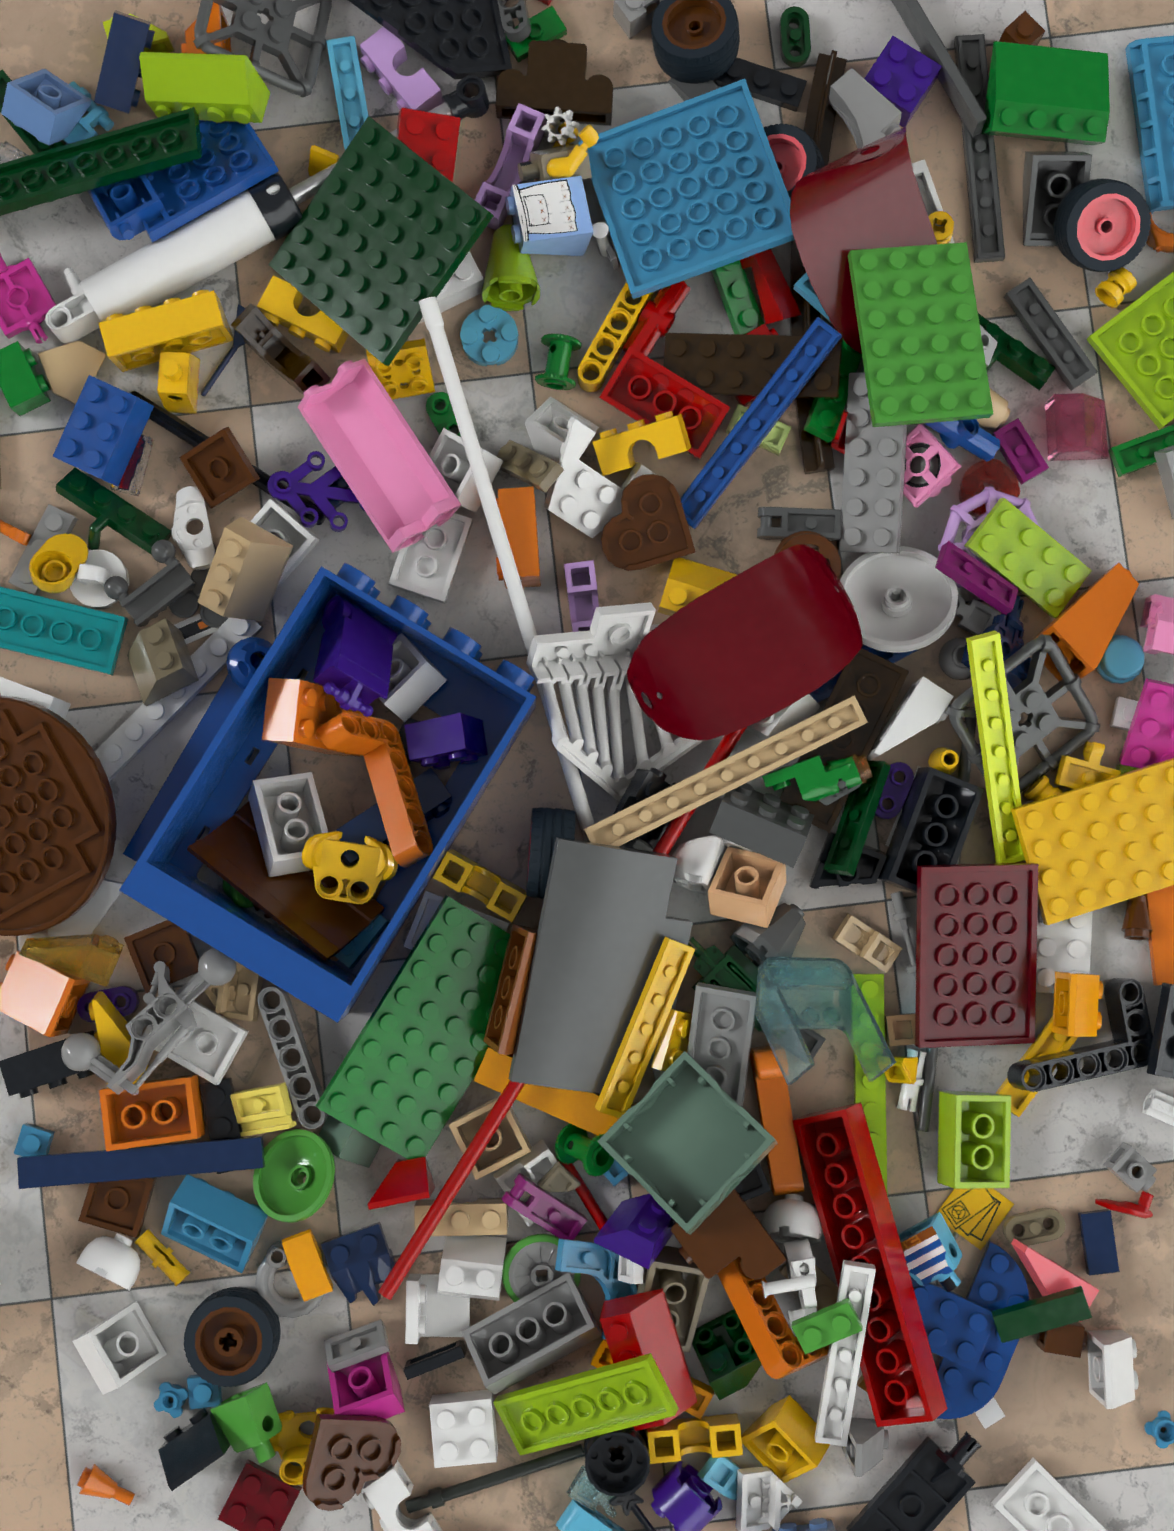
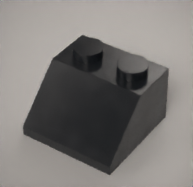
[158,1408,230,1491]

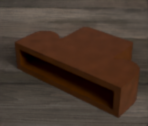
[671,1189,787,1280]

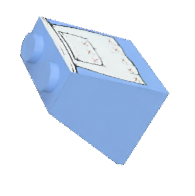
[505,176,593,256]

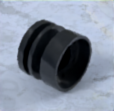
[584,1427,650,1497]

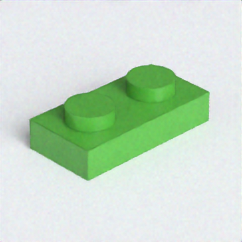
[791,1298,863,1355]

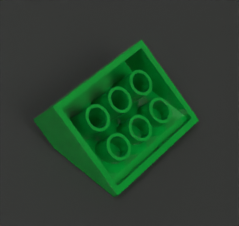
[981,41,1110,145]

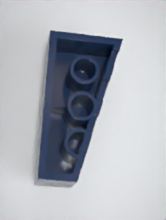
[335,768,452,866]

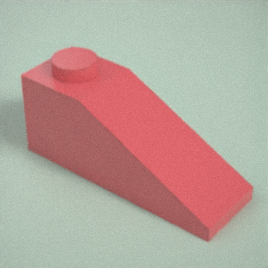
[1011,1238,1099,1322]

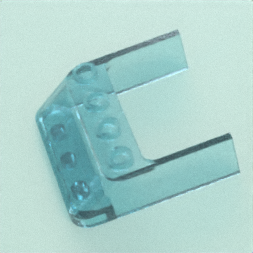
[755,957,896,1085]

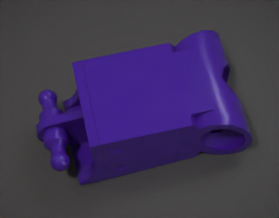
[313,596,398,717]

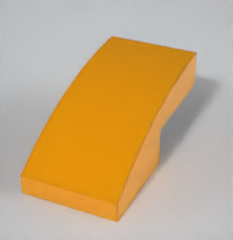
[282,1229,333,1302]

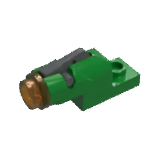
[762,754,873,805]

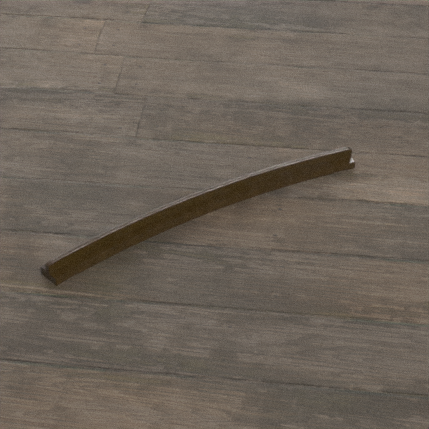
[790,50,847,474]

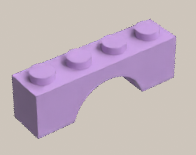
[475,103,546,230]

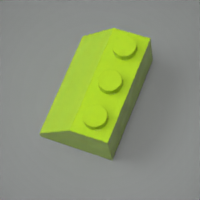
[937,1091,1011,1189]

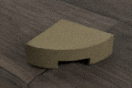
[537,1161,581,1193]

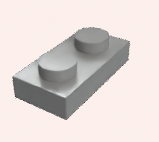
[324,1319,390,1372]

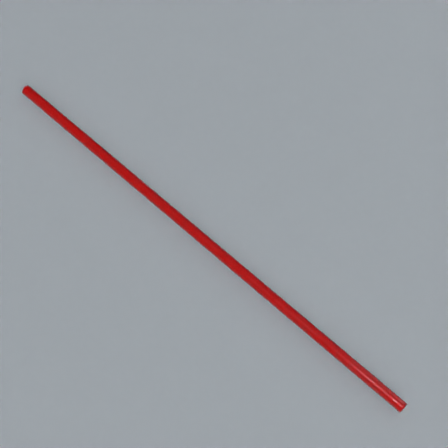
[378,727,747,1300]

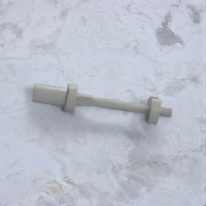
[890,891,916,981]

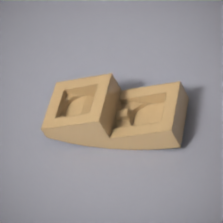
[832,913,903,973]

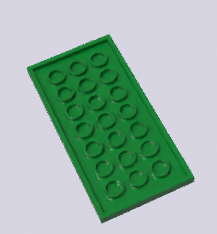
[316,895,510,1160]

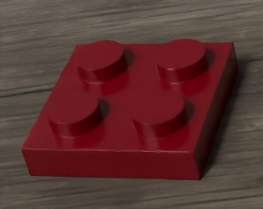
[218,1459,302,1531]

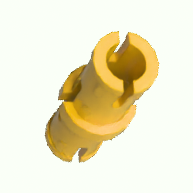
[134,1229,191,1286]

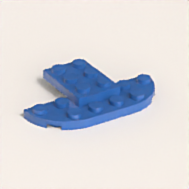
[910,1241,1029,1419]

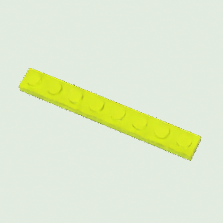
[966,630,1025,863]

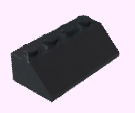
[878,767,984,894]

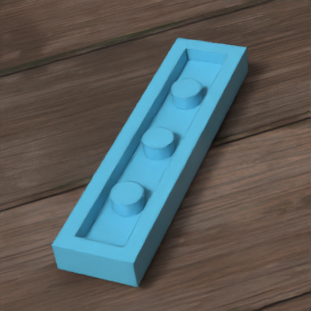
[326,36,369,150]

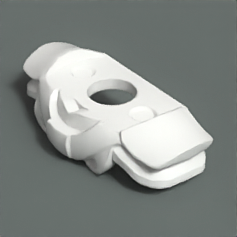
[171,486,215,570]

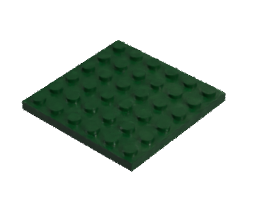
[268,116,494,366]

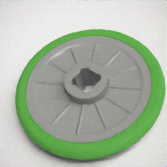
[502,1234,581,1302]

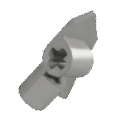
[47,879,124,948]

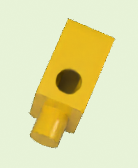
[157,352,200,414]

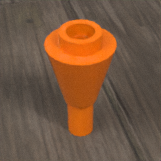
[77,1464,135,1506]

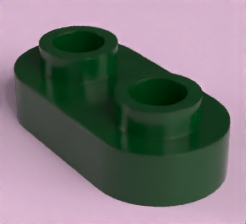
[779,6,811,67]

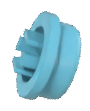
[1096,635,1145,684]

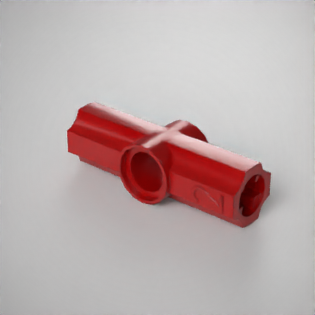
[623,281,691,357]

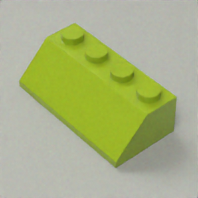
[139,52,271,124]

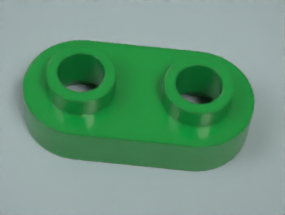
[426,392,461,437]

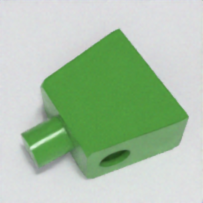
[210,1382,282,1464]

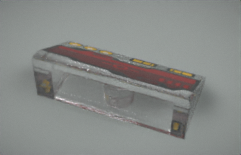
[110,434,154,497]

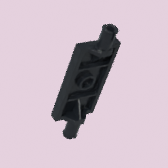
[846,1431,982,1531]

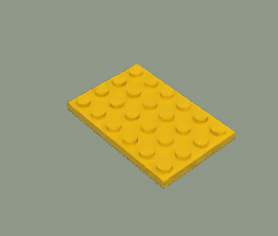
[1011,758,1174,925]

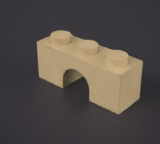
[414,1198,508,1236]

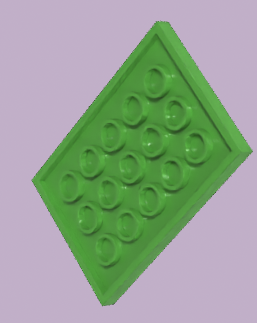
[848,242,993,427]

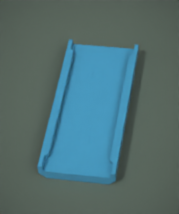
[1125,35,1174,214]

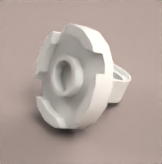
[70,549,129,609]

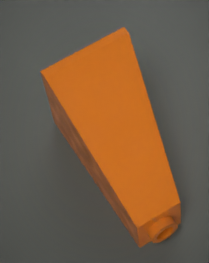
[1032,563,1139,681]

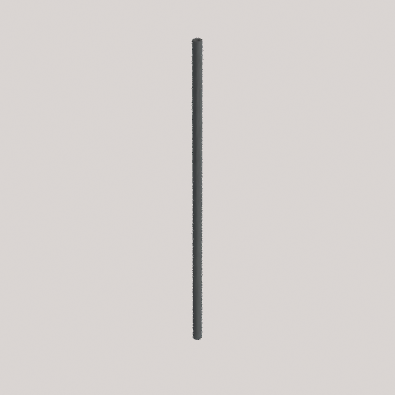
[917,717,977,1132]

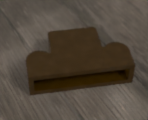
[495,39,613,126]

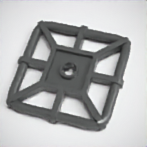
[193,0,332,98]
[946,634,1101,793]

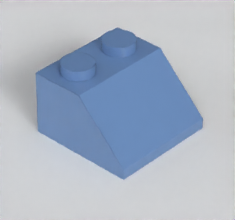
[1,69,92,146]

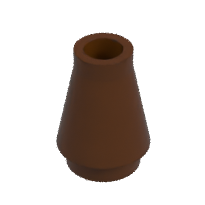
[1121,896,1153,940]

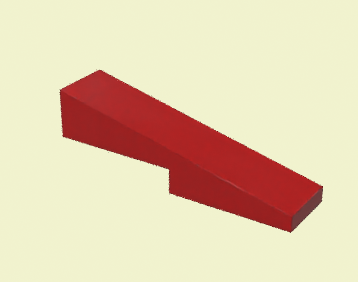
[740,249,801,325]

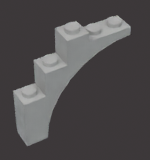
[828,68,902,149]

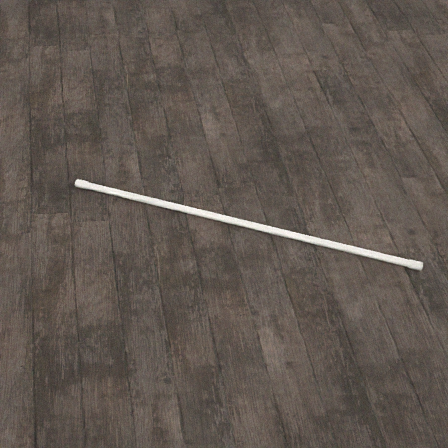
[419,297,665,1080]

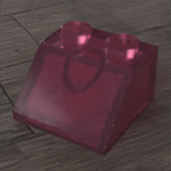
[1045,393,1108,461]

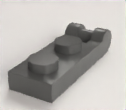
[757,507,841,541]

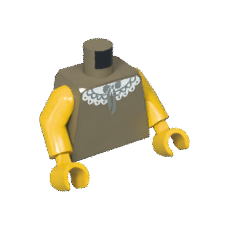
[518,122,599,182]

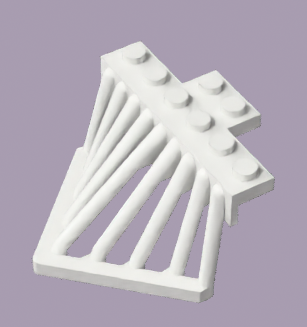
[526,602,704,800]

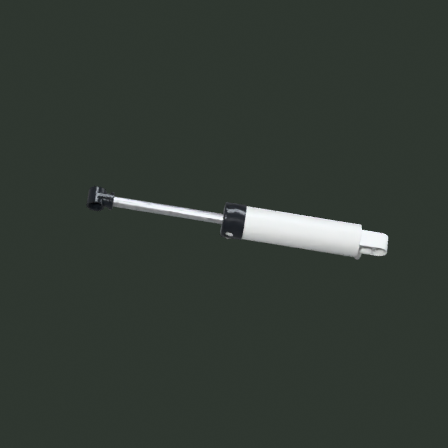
[45,76,489,343]

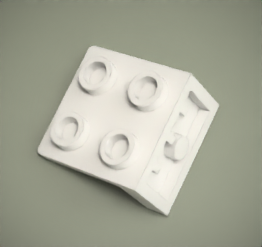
[405,1274,470,1344]

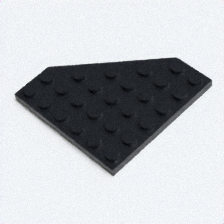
[348,0,512,80]

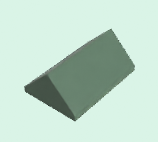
[319,1115,381,1168]

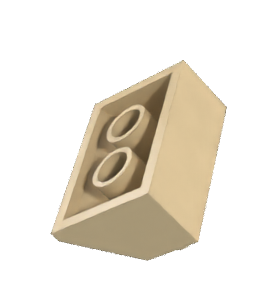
[197,517,293,621]

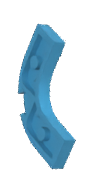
[555,1238,637,1339]

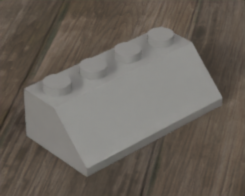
[462,1272,602,1395]

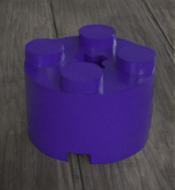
[651,1461,723,1531]

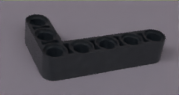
[1007,978,1153,1092]

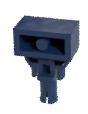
[961,596,1031,689]

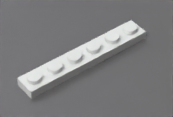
[814,1260,876,1447]

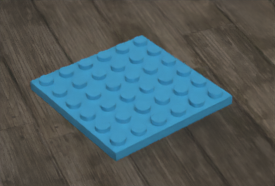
[578,79,795,299]

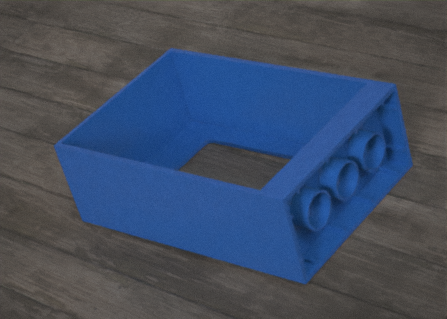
[119,563,537,1023]

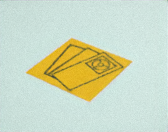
[937,1188,1014,1250]

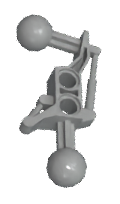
[61,948,236,1096]

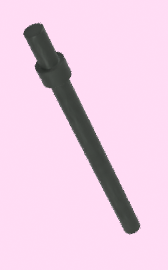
[406,1444,584,1513]

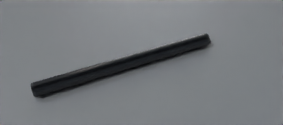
[130,391,326,525]

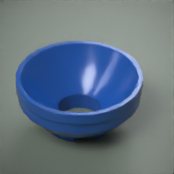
[226,637,272,689]

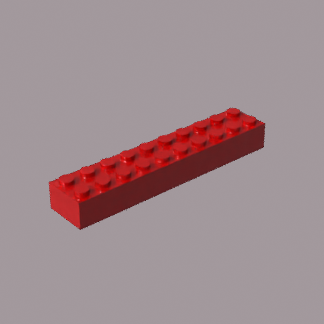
[792,1102,948,1427]

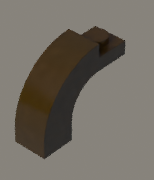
[231,303,331,394]

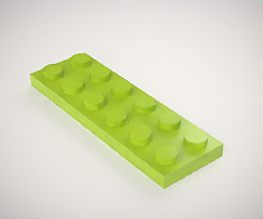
[493,1353,679,1456]

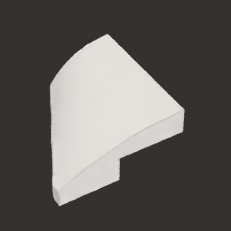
[493,1140,558,1227]

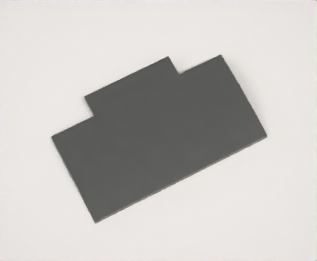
[508,837,693,1094]

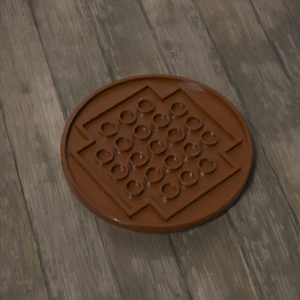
[0,696,117,936]

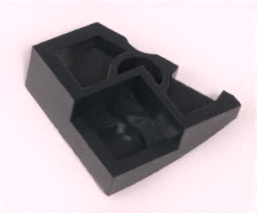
[809,831,887,889]

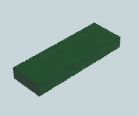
[991,1286,1092,1343]

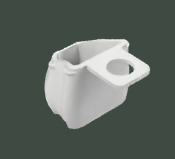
[672,835,754,895]

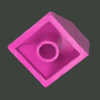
[327,1352,405,1419]

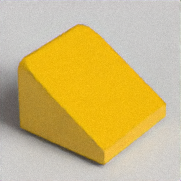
[308,145,340,177]

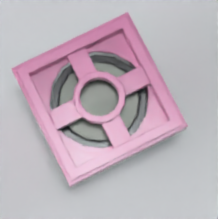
[903,423,961,508]

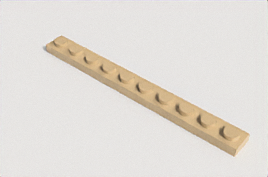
[583,695,868,846]

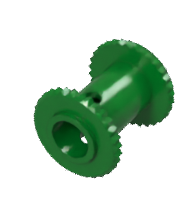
[535,333,582,390]
[555,1124,614,1177]

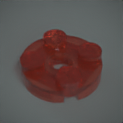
[959,459,1020,517]

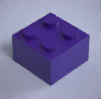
[864,36,942,127]
[405,713,488,770]

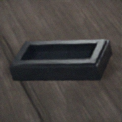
[404,1340,467,1380]

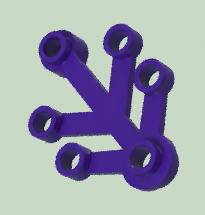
[268,451,365,532]

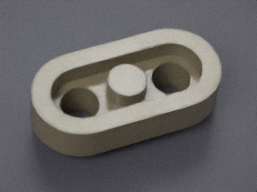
[1003,1208,1066,1246]

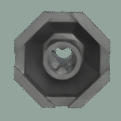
[730,903,806,979]

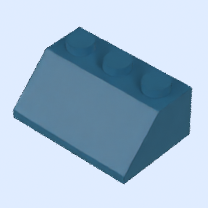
[161,1175,268,1273]

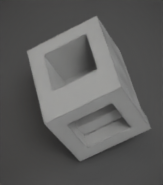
[1103,1142,1157,1193]

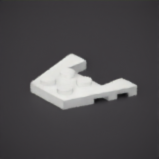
[544,416,655,538]

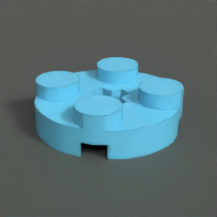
[460,305,519,366]

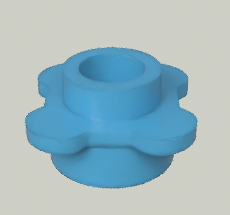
[154,1382,188,1418]
[1144,1410,1174,1449]

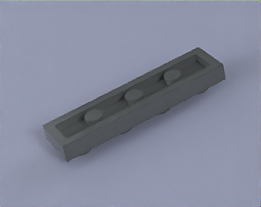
[1004,278,1098,391]

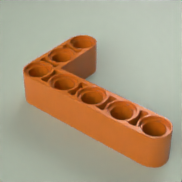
[318,711,434,868]
[750,1043,804,1196]
[717,1257,829,1379]

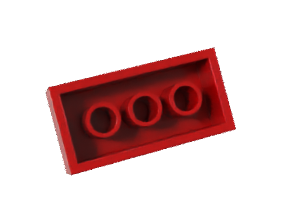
[396,107,461,182]

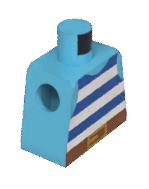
[898,1212,962,1292]

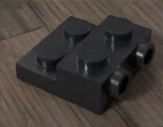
[613,768,676,849]

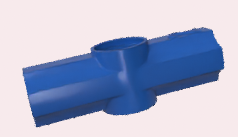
[923,419,1000,462]

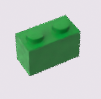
[0,341,51,416]

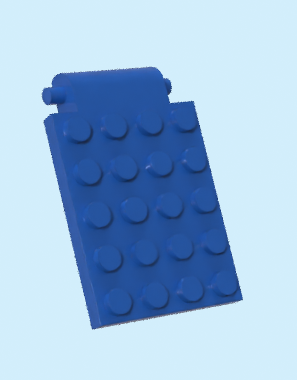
[88,120,279,243]

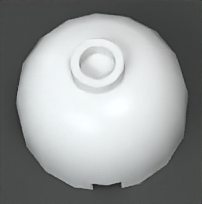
[762,1194,822,1246]
[76,1233,140,1291]

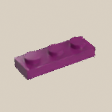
[935,541,1019,615]

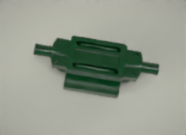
[688,937,789,1040]

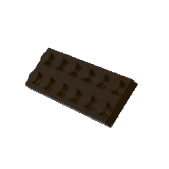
[663,333,843,399]
[780,648,909,833]

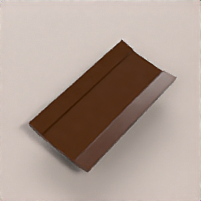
[187,801,385,961]

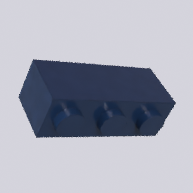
[94,10,155,114]

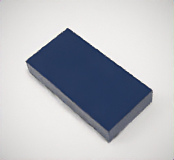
[1078,1209,1120,1276]

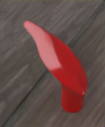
[1095,1191,1154,1219]

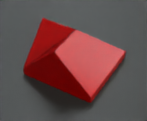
[368,1156,435,1210]

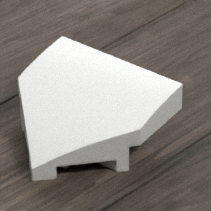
[736,1467,803,1531]

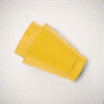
[928,747,959,775]

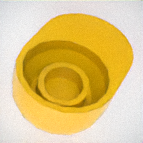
[29,533,88,593]

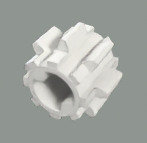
[541,107,580,146]

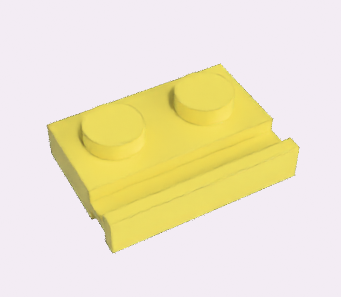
[230,1082,297,1137]

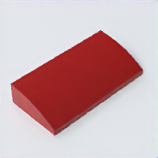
[599,346,731,460]

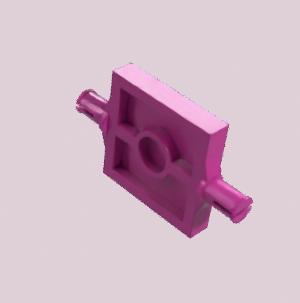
[0,253,56,344]

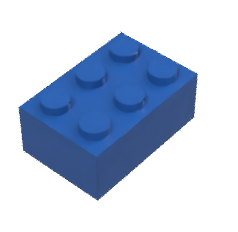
[53,375,154,486]

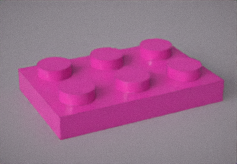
[1119,678,1174,768]

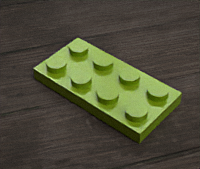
[964,498,1092,618]

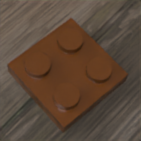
[179,427,260,509]
[124,920,200,993]
[78,1177,157,1238]

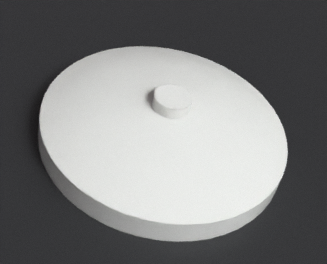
[837,546,958,653]

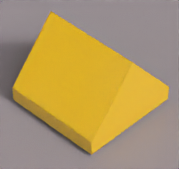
[877,1056,918,1084]

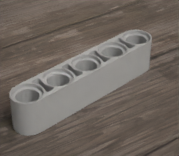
[257,985,329,1129]

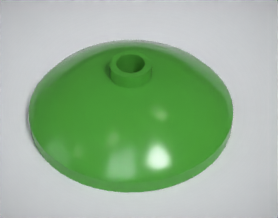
[253,1129,335,1223]

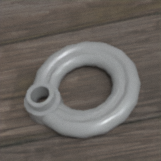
[255,1241,325,1318]

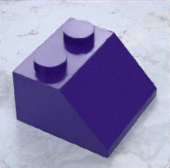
[594,1193,676,1270]

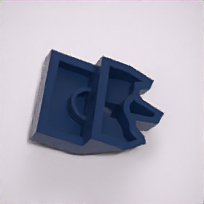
[321,1222,396,1306]

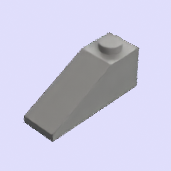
[842,1418,889,1477]

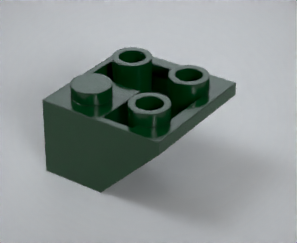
[692,1309,762,1401]

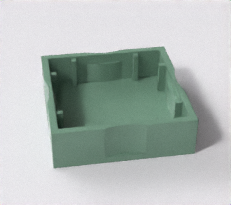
[597,1051,778,1235]

